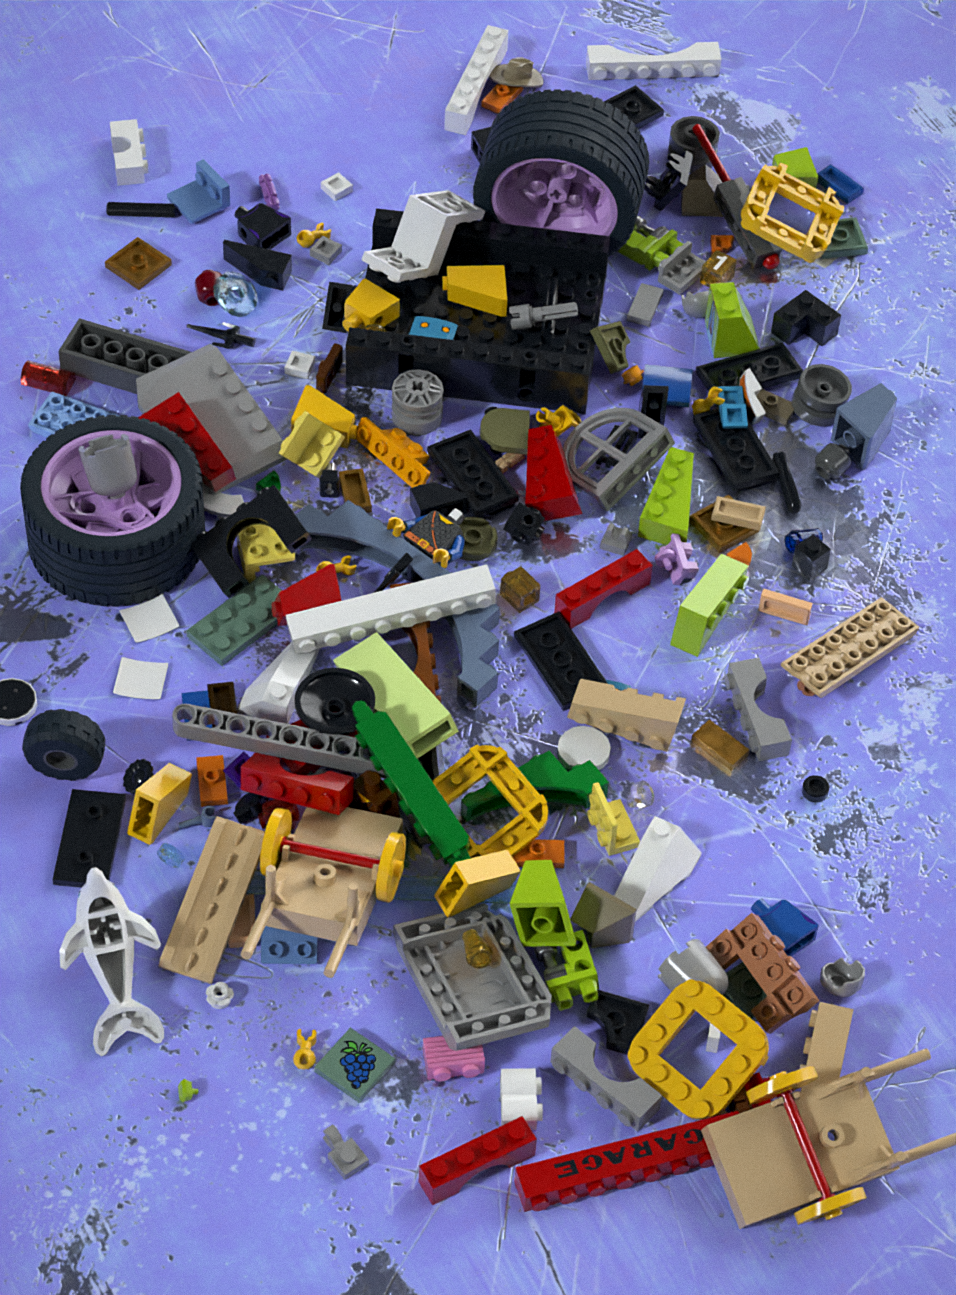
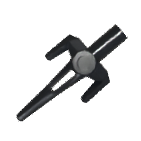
[187,322,256,349]
[373,552,414,593]

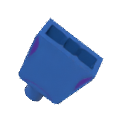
[751,898,819,956]

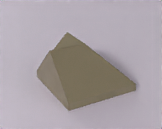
[681,164,723,217]
[570,882,637,948]

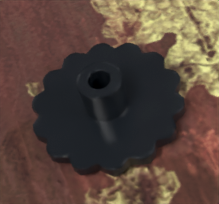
[123,759,154,794]

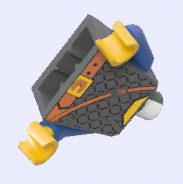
[387,508,465,569]

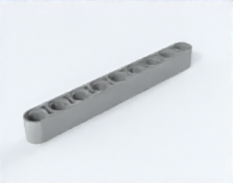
[172,704,387,779]

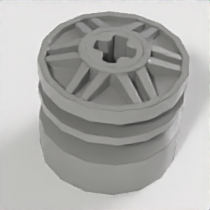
[392,369,444,436]

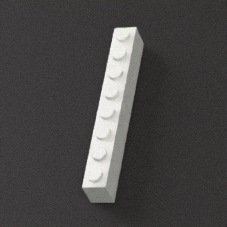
[286,564,497,654]

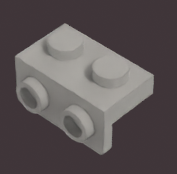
[658,241,709,295]

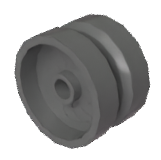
[667,116,720,173]
[792,364,852,427]

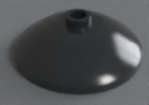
[294,668,375,735]

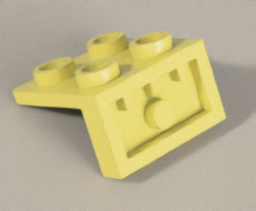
[279,411,346,478]
[237,525,295,583]
[587,782,640,856]

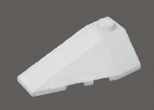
[237,642,320,724]
[614,816,702,922]

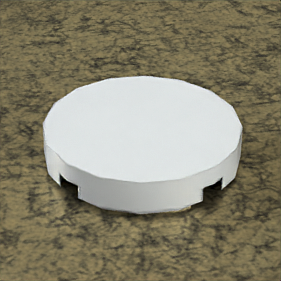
[557,726,611,770]

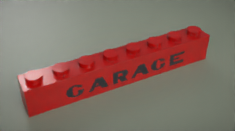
[514,1111,739,1212]

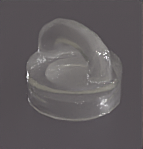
[627,780,654,809]

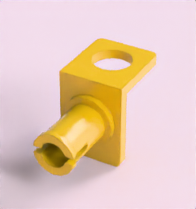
[536,405,582,437]

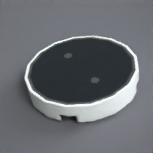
[0,678,38,726]

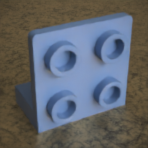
[167,159,230,224]
[261,926,317,964]

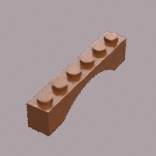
[390,583,441,703]

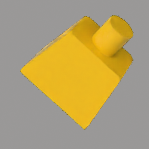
[342,278,400,332]

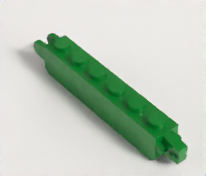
[352,700,471,867]

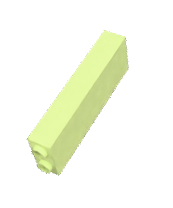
[333,632,459,759]

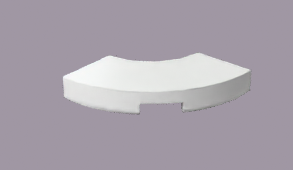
[203,487,244,519]

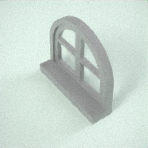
[563,408,675,512]

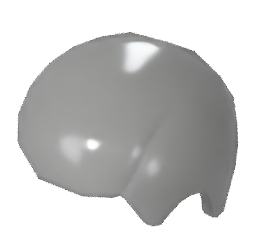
[681,291,709,318]
[820,958,865,997]

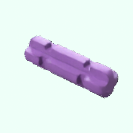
[259,173,280,210]

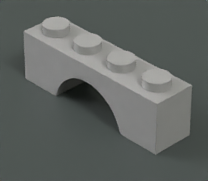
[724,657,792,761]
[550,1026,662,1132]

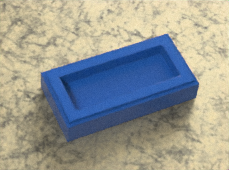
[817,164,864,204]

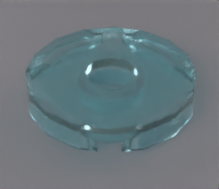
[213,271,258,317]

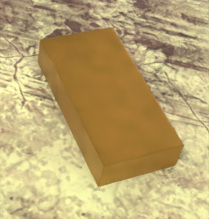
[338,468,372,513]
[691,719,750,771]

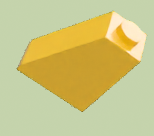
[442,265,507,317]
[291,385,358,449]
[127,763,192,845]
[434,850,521,918]

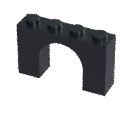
[191,485,312,598]

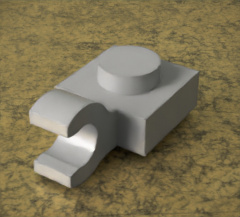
[323,1124,369,1180]

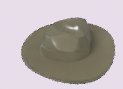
[489,57,544,88]

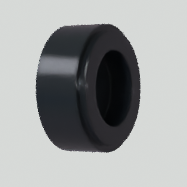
[802,775,830,803]

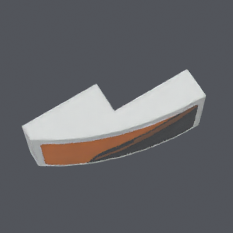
[739,368,766,425]

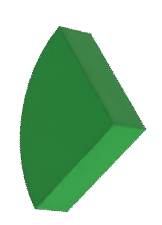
[256,470,281,493]

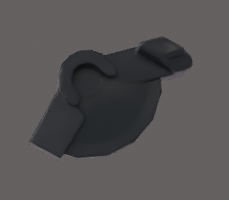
[233,792,269,824]

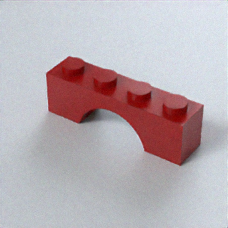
[554,549,653,629]
[241,752,354,815]
[418,1116,537,1206]

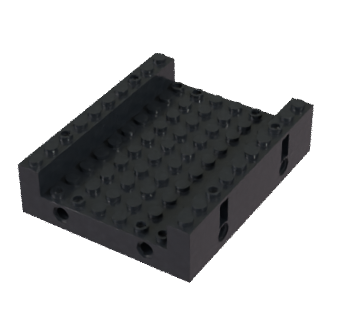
[346,208,610,414]

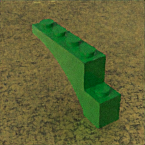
[461,750,609,822]

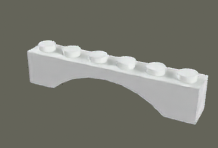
[444,25,509,135]
[586,42,722,80]

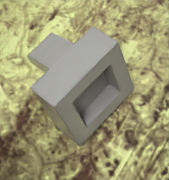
[600,523,633,556]

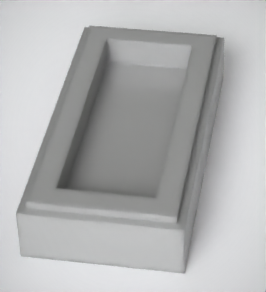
[627,283,664,327]

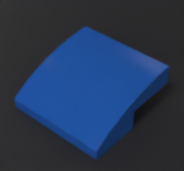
[642,364,693,408]

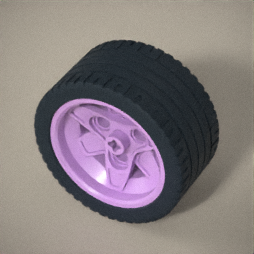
[473,89,649,256]
[20,415,205,607]

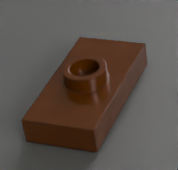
[316,343,343,394]

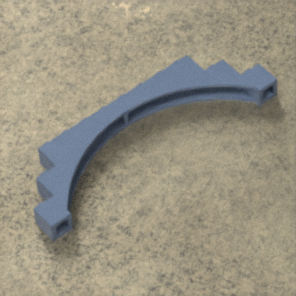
[296,500,500,707]

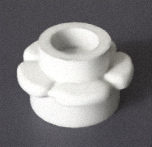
[206,982,234,1009]

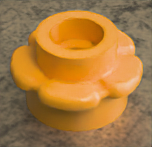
[621,365,644,386]

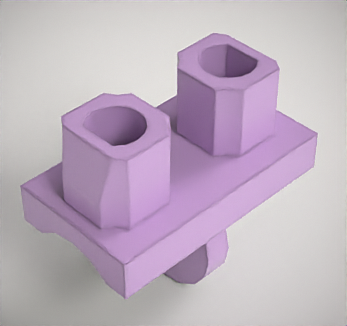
[655,533,699,585]

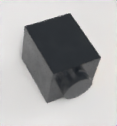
[792,534,831,581]

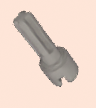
[509,302,578,330]

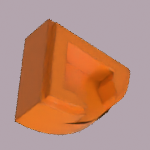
[710,235,734,257]
[726,542,752,569]

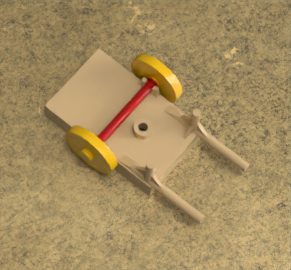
[240,807,406,978]
[701,1048,956,1229]

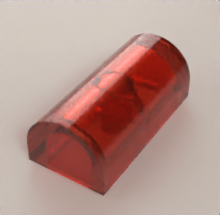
[21,360,76,397]

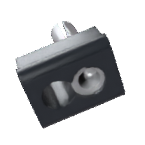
[319,463,339,498]

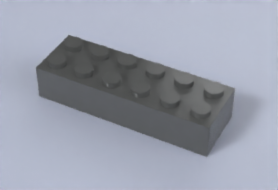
[58,318,192,394]

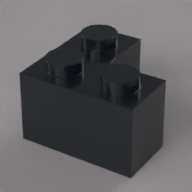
[771,290,841,346]

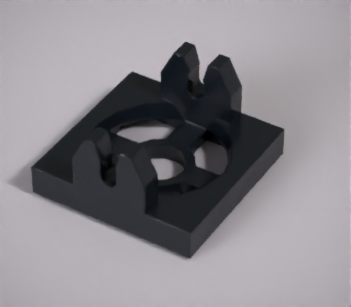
[644,150,693,211]

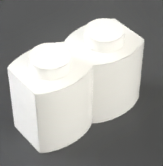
[500,1068,543,1130]

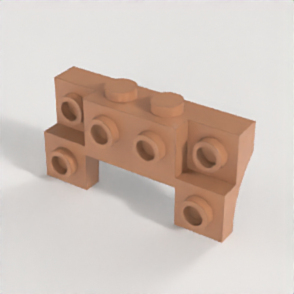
[706,913,820,1034]

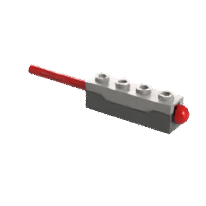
[692,124,782,270]

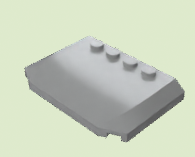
[136,344,287,496]
[393,903,552,1051]

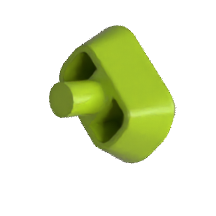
[178,1079,198,1102]

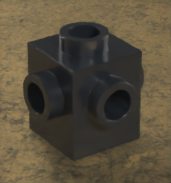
[503,502,545,546]

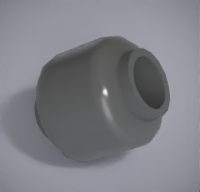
[815,443,851,480]

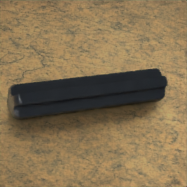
[106,202,175,218]
[541,277,559,335]
[772,451,802,513]

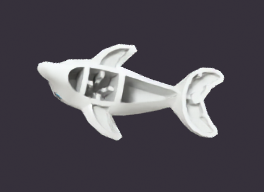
[59,867,164,1056]

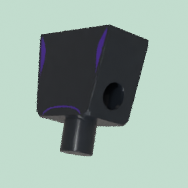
[234,203,291,250]

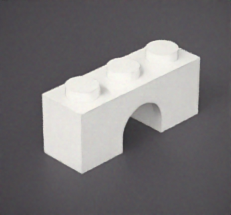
[110,119,149,186]

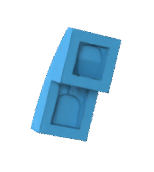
[718,386,748,428]

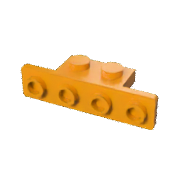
[356,417,430,488]

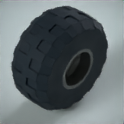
[22,709,106,781]

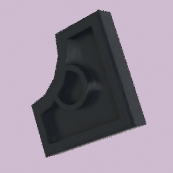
[587,989,649,1055]

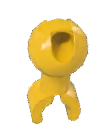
[296,223,331,248]
[692,386,725,415]
[316,555,357,575]
[293,1029,317,1070]

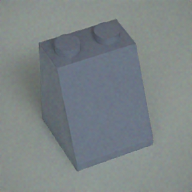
[831,383,897,471]

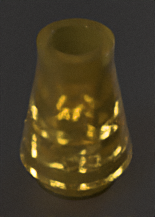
[462,929,493,969]

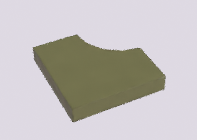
[590,321,630,374]

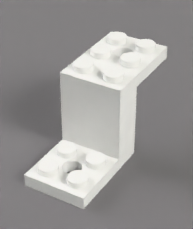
[361,190,485,283]

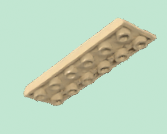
[780,597,919,698]
[158,816,265,985]

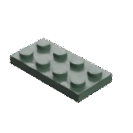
[186,574,282,666]

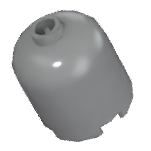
[78,434,137,499]
[658,939,729,995]

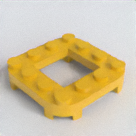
[741,163,844,263]
[432,744,548,858]
[627,979,769,1121]

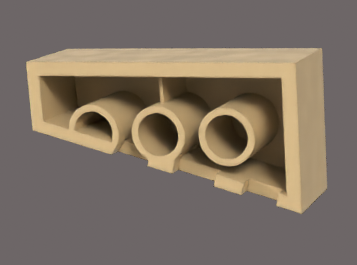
[567,679,686,752]
[795,1002,854,1092]

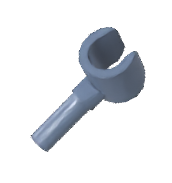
[179,806,217,829]

